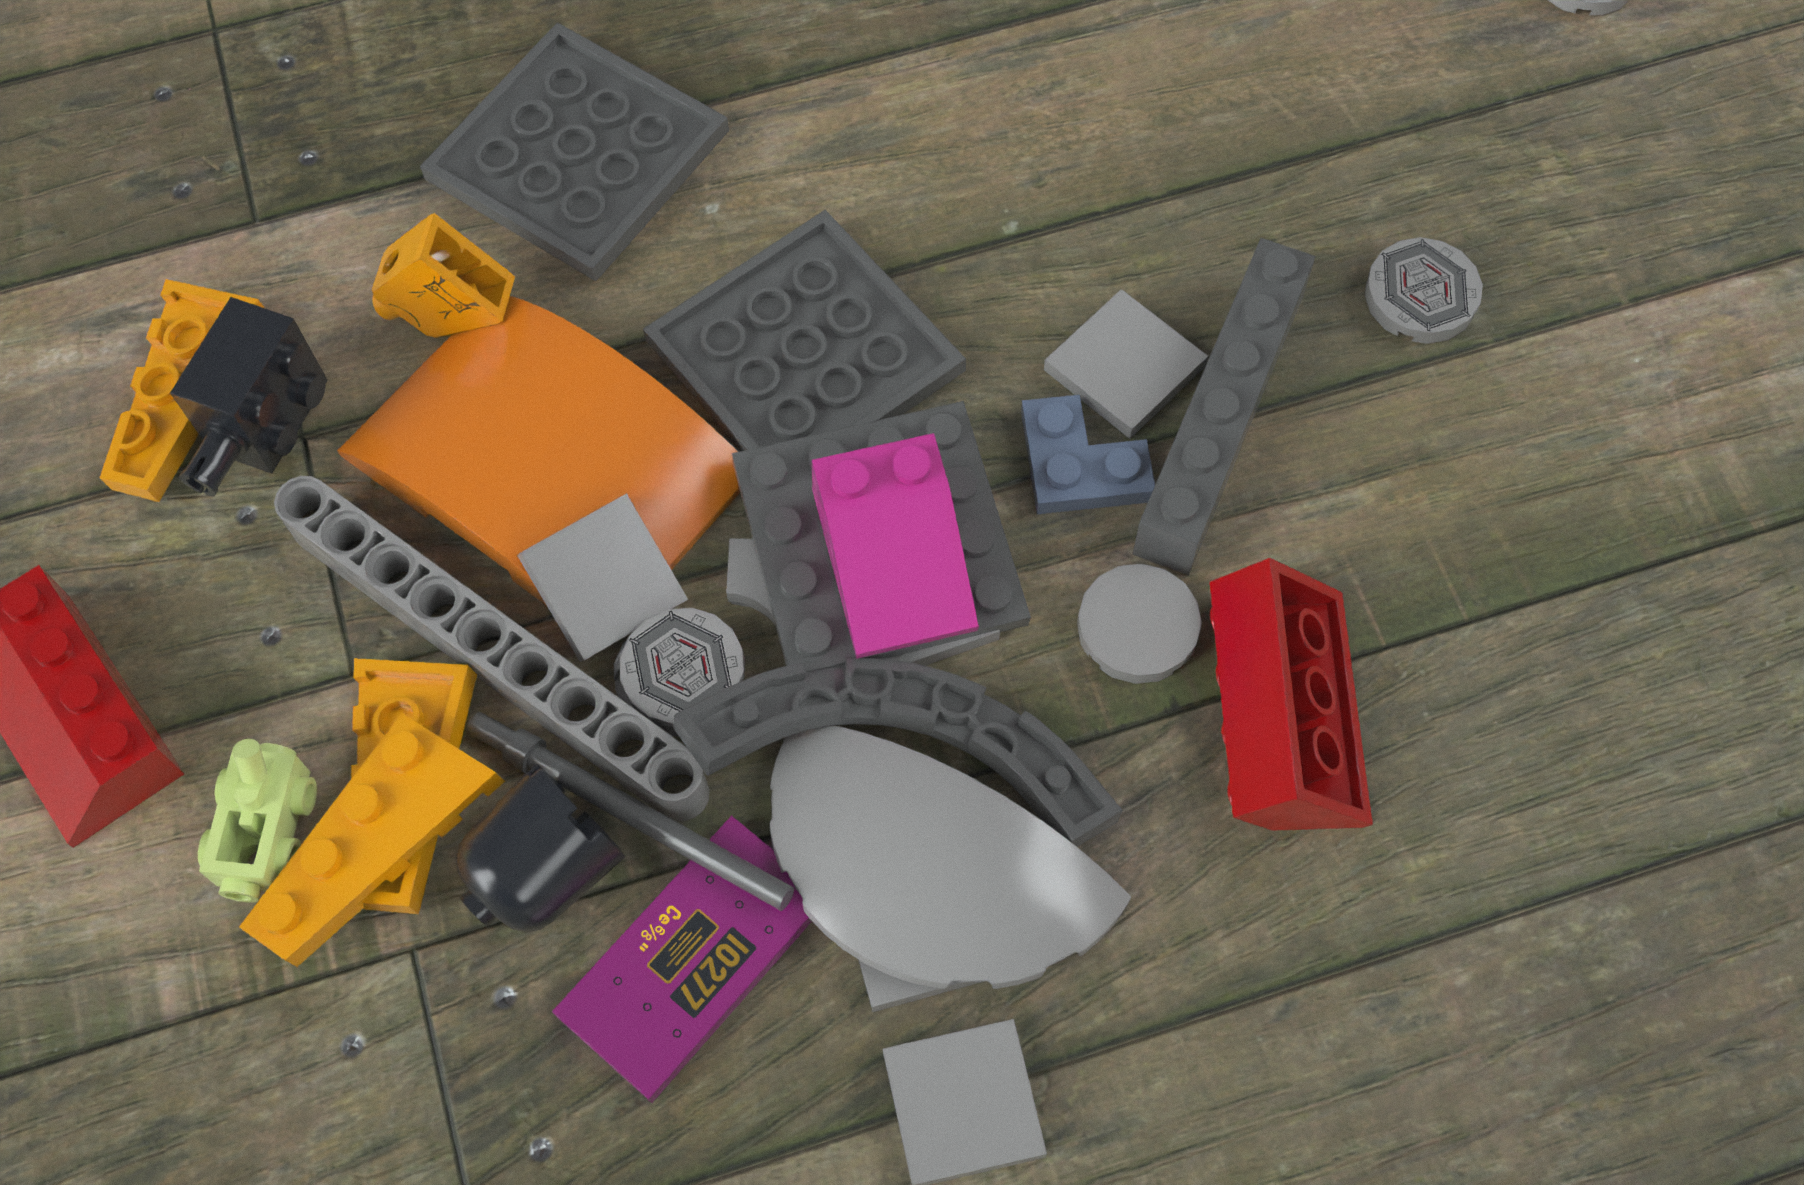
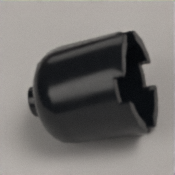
[455,764,626,932]

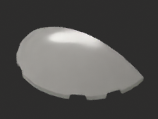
[770,725,1131,989]

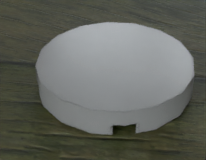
[1077,564,1202,684]

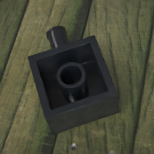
[170,297,328,497]

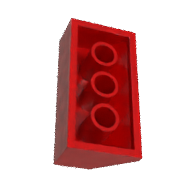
[1209,558,1373,831]
[0,565,185,848]

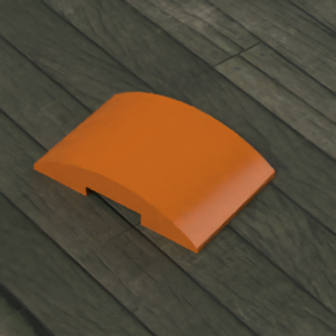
[337,296,740,606]

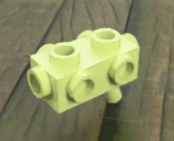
[198,739,317,903]

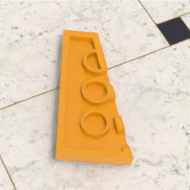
[100,279,266,502]
[351,658,477,914]
[239,713,505,967]

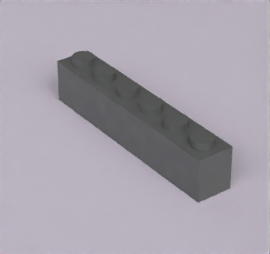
[1132,238,1316,576]

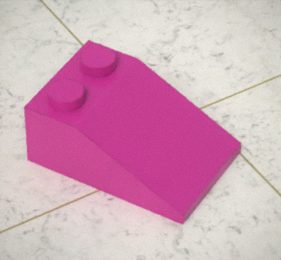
[812,433,979,659]

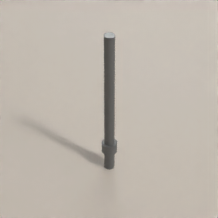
[467,712,794,911]

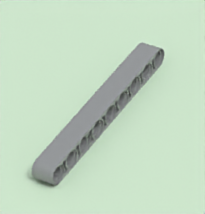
[274,476,710,821]

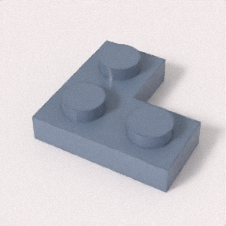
[1021,395,1155,514]

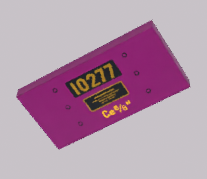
[552,816,812,1103]

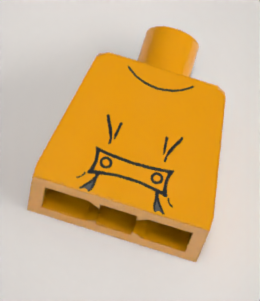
[371,213,515,338]

